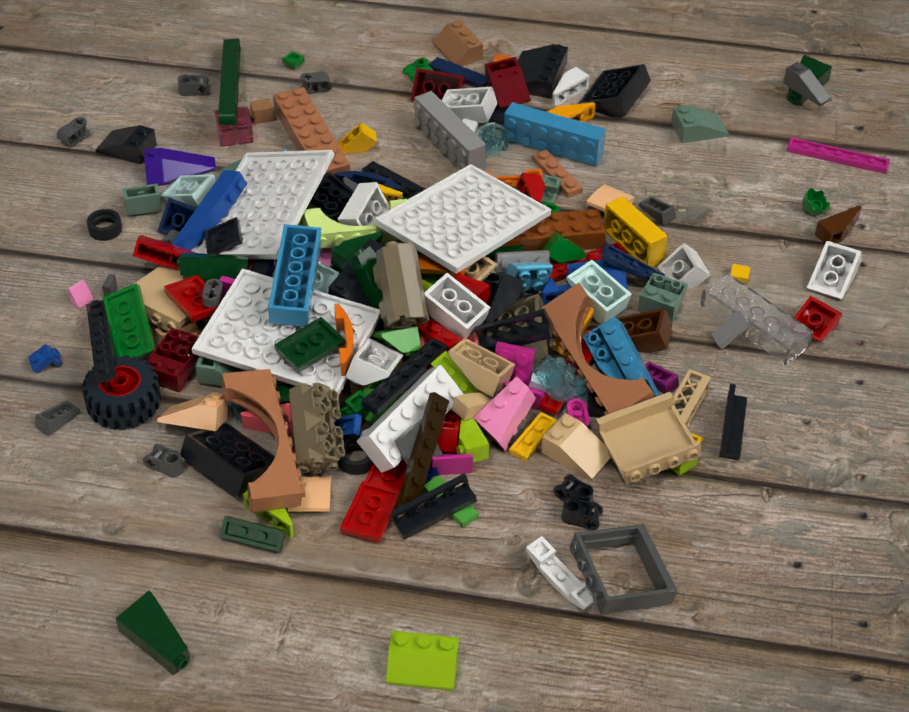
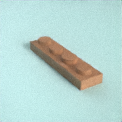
[532,150,583,198]

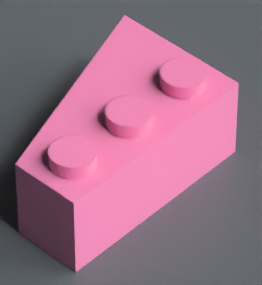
[474,376,536,451]

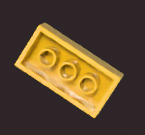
[603,196,668,268]

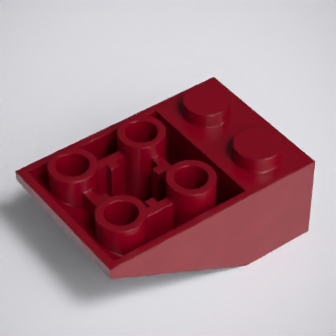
[485,57,531,109]
[146,327,199,393]

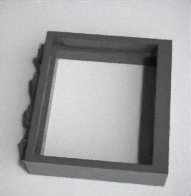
[569,524,678,614]

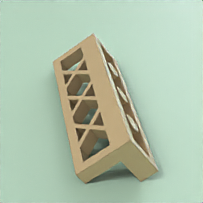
[673,369,711,428]

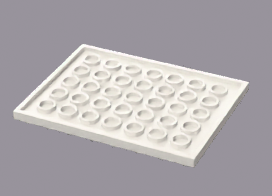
[191,150,335,259]
[374,164,551,274]
[192,269,381,395]

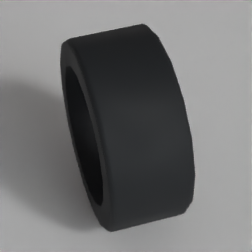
[87,209,122,241]
[338,436,373,475]

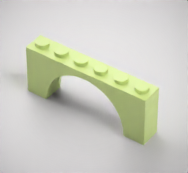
[302,199,407,249]

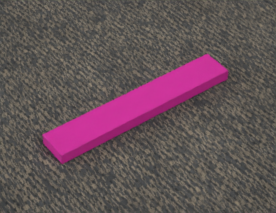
[786,137,890,174]

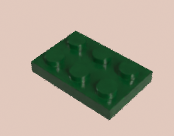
[274,317,345,373]

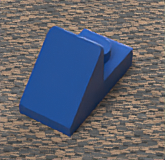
[541,278,571,305]
[334,414,362,440]

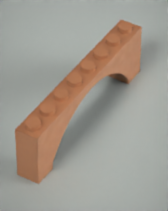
[542,283,656,415]
[222,369,305,512]

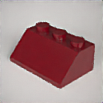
[410,68,466,101]

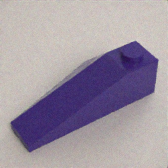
[144,148,216,186]

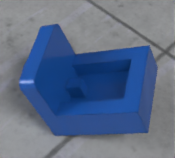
[28,344,62,373]

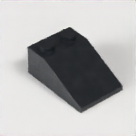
[95,125,157,165]

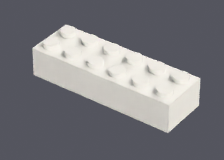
[357,364,463,472]

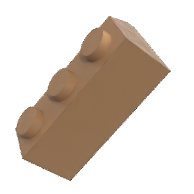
[433,20,483,66]

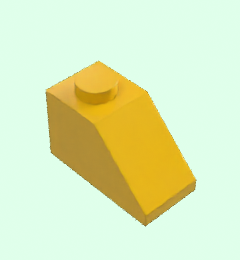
[338,122,377,154]

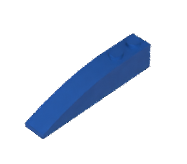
[172,170,247,251]

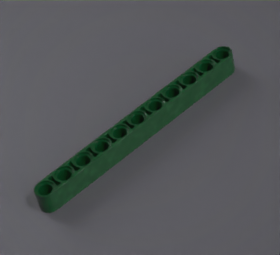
[218,38,241,126]

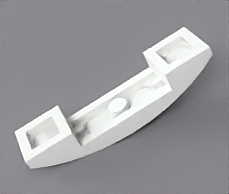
[526,536,594,610]

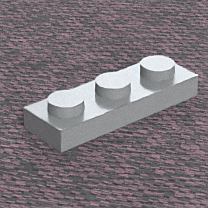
[495,250,550,272]

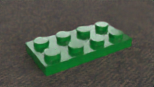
[103,283,156,359]

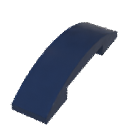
[335,171,401,200]

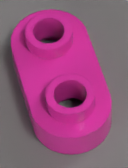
[566,398,590,428]

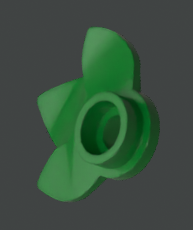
[403,58,433,83]

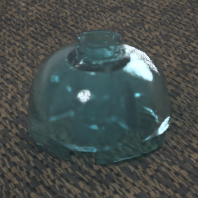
[476,122,510,157]

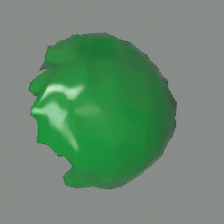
[802,188,831,215]

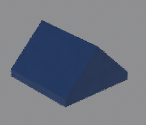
[158,198,197,234]

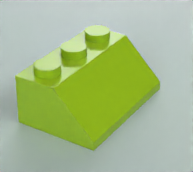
[386,631,459,691]

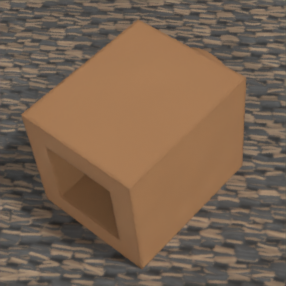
[248,98,274,125]

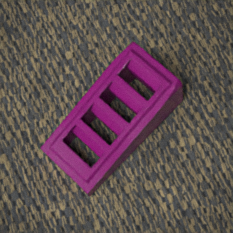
[645,362,679,394]

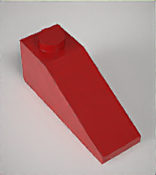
[516,173,545,203]
[437,408,461,454]

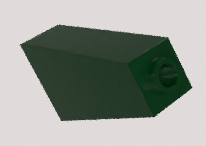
[787,55,832,106]
[350,246,384,325]
[177,253,249,283]
[116,590,190,675]

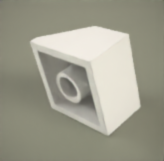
[657,243,710,289]

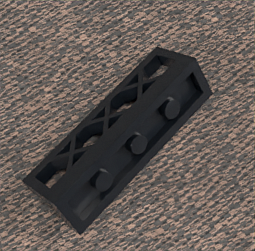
[474,308,554,353]
[719,383,747,461]
[391,473,477,540]

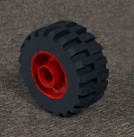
[82,355,161,430]

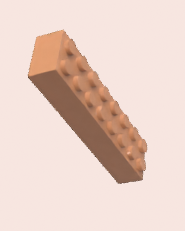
[273,87,350,176]

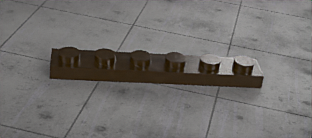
[396,392,449,507]

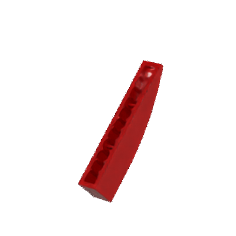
[132,235,196,271]

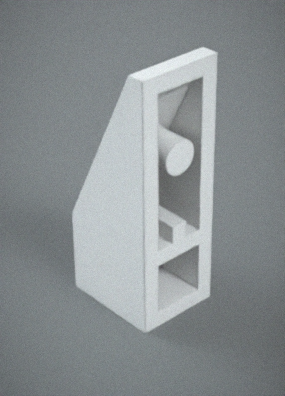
[552,67,590,108]

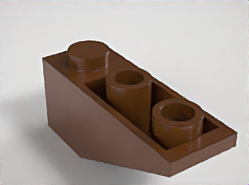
[815,205,862,244]

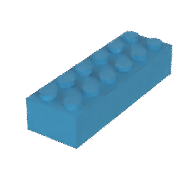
[503,102,606,167]
[268,224,321,326]

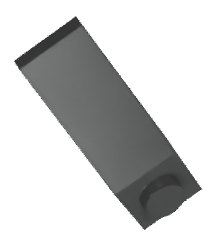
[783,62,831,106]

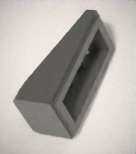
[638,196,676,225]
[35,400,80,436]

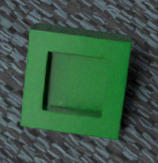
[282,51,305,69]

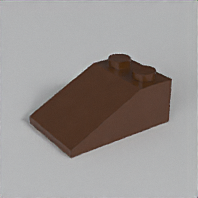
[616,308,672,353]

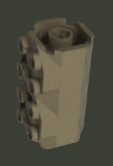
[373,241,429,329]
[289,382,345,477]

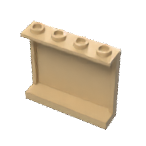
[132,265,215,331]
[596,392,701,484]

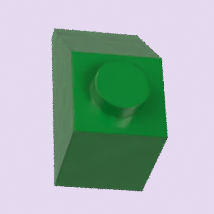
[543,231,587,263]

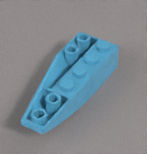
[583,316,660,397]

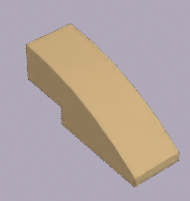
[452,393,494,421]

